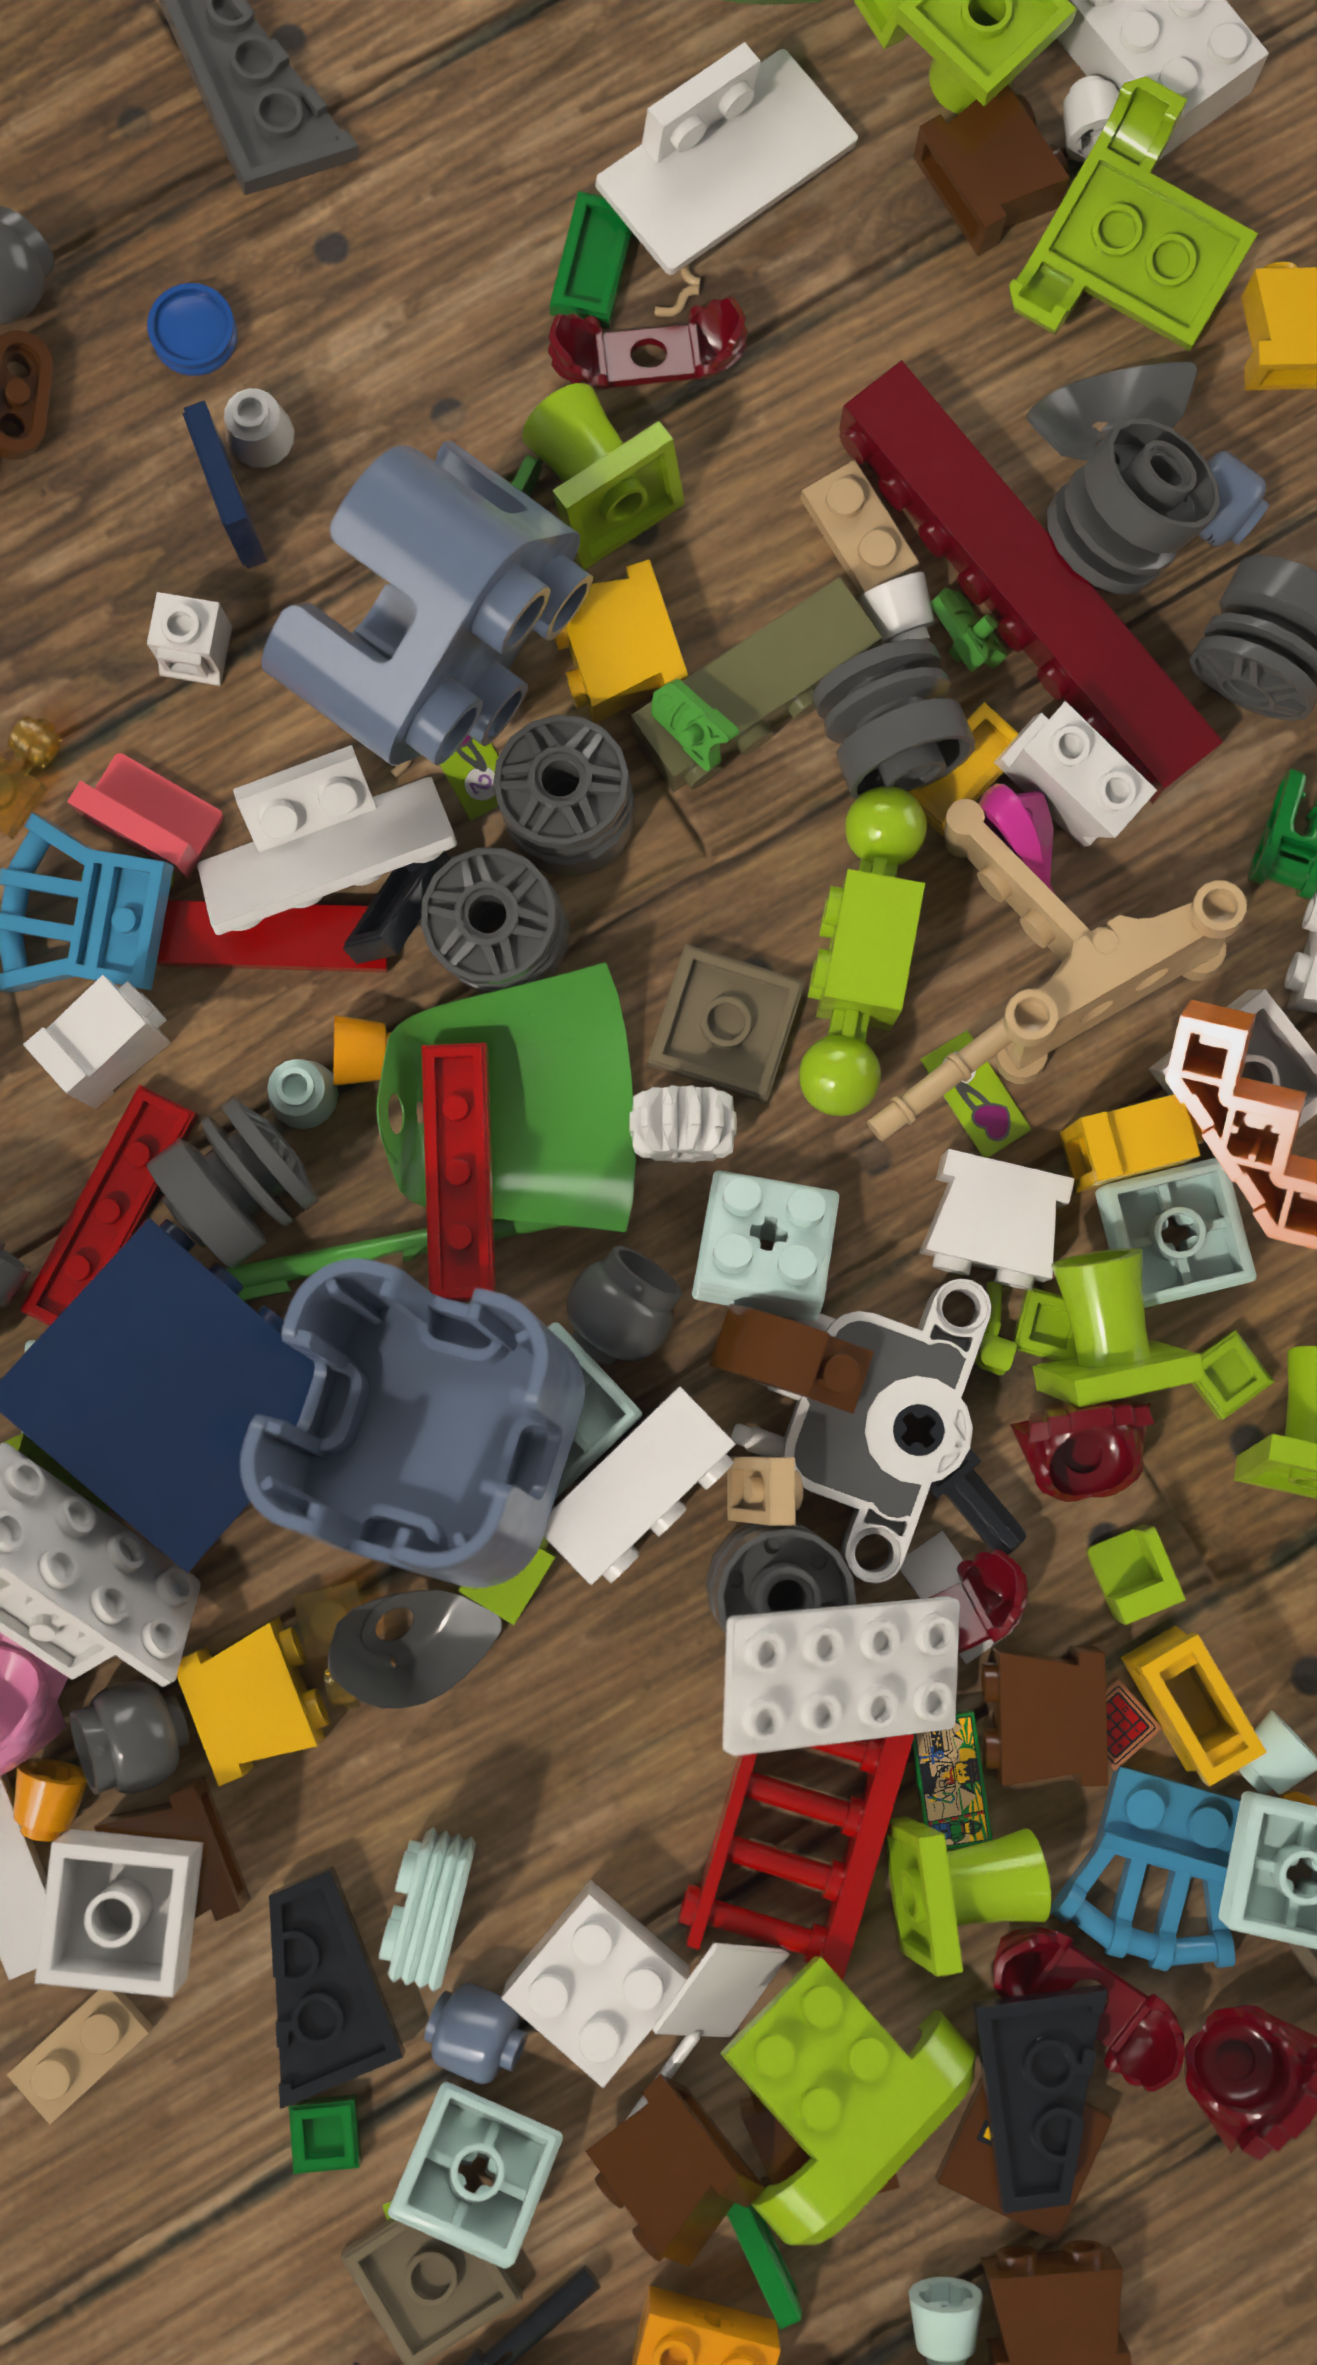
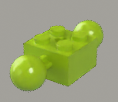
[799,786,927,1116]

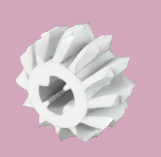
[629,1085,737,1163]

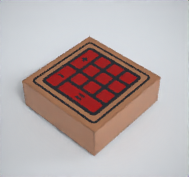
[1106,1677,1162,1771]

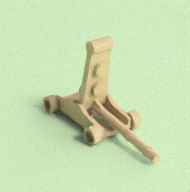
[867,799,1247,1142]

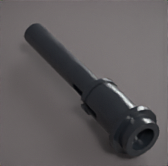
[460,2265,601,2365]

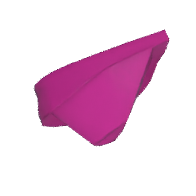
[978,783,1054,893]

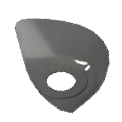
[1026,362,1197,461]
[328,1590,502,1709]

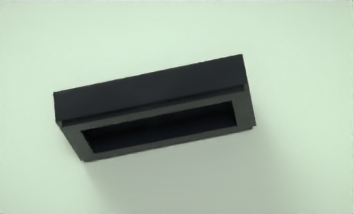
[343,851,451,964]

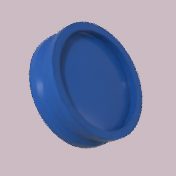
[147,283,238,376]

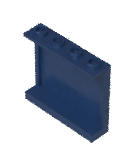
[0,1218,315,1573]

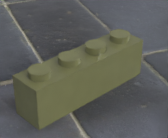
[631,577,883,793]

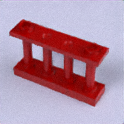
[677,1734,914,1981]

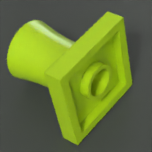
[895,0,1077,114]
[522,383,685,570]
[1032,1248,1205,1407]
[1233,1346,1317,1499]
[884,1816,1051,1977]

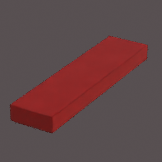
[156,900,389,973]
[421,1043,496,1302]
[19,1084,199,1326]

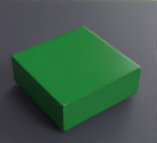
[289,2094,362,2174]

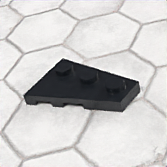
[269,1866,405,2109]
[972,1985,1107,2214]

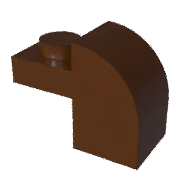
[709,1304,874,1414]

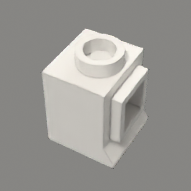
[147,592,232,686]

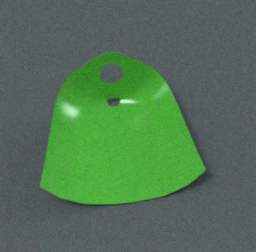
[376,962,636,1233]

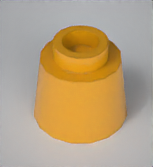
[333,1015,392,1086]
[13,1758,88,1842]

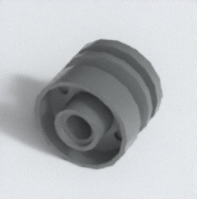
[1047,418,1220,594]
[1189,555,1317,721]
[812,639,975,799]
[493,715,636,877]
[421,848,569,994]
[147,1095,320,1269]
[705,1522,856,1635]

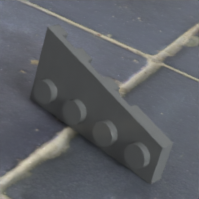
[158,0,359,196]

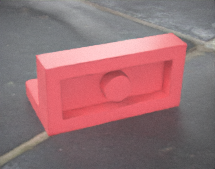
[67,753,224,879]

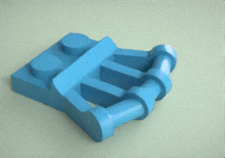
[0,812,174,993]
[1050,1765,1241,1972]

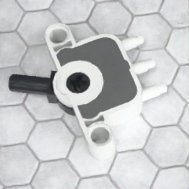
[731,1278,1027,1584]

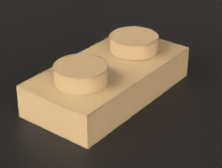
[800,459,919,596]
[727,1456,803,1526]
[7,1990,154,2125]

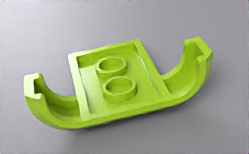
[1009,76,1258,351]
[720,1957,976,2245]

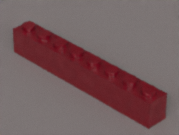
[839,360,1223,804]

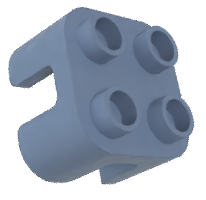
[261,441,593,766]
[240,1258,585,1588]

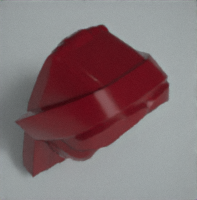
[1010,1399,1155,1502]
[1184,2004,1317,2161]

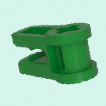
[1248,768,1317,900]

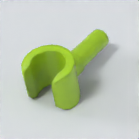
[975,1282,1017,1375]

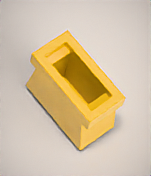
[1241,262,1317,390]
[553,559,689,723]
[1059,1094,1204,1193]
[177,1617,329,1787]
[1120,1625,1267,1787]

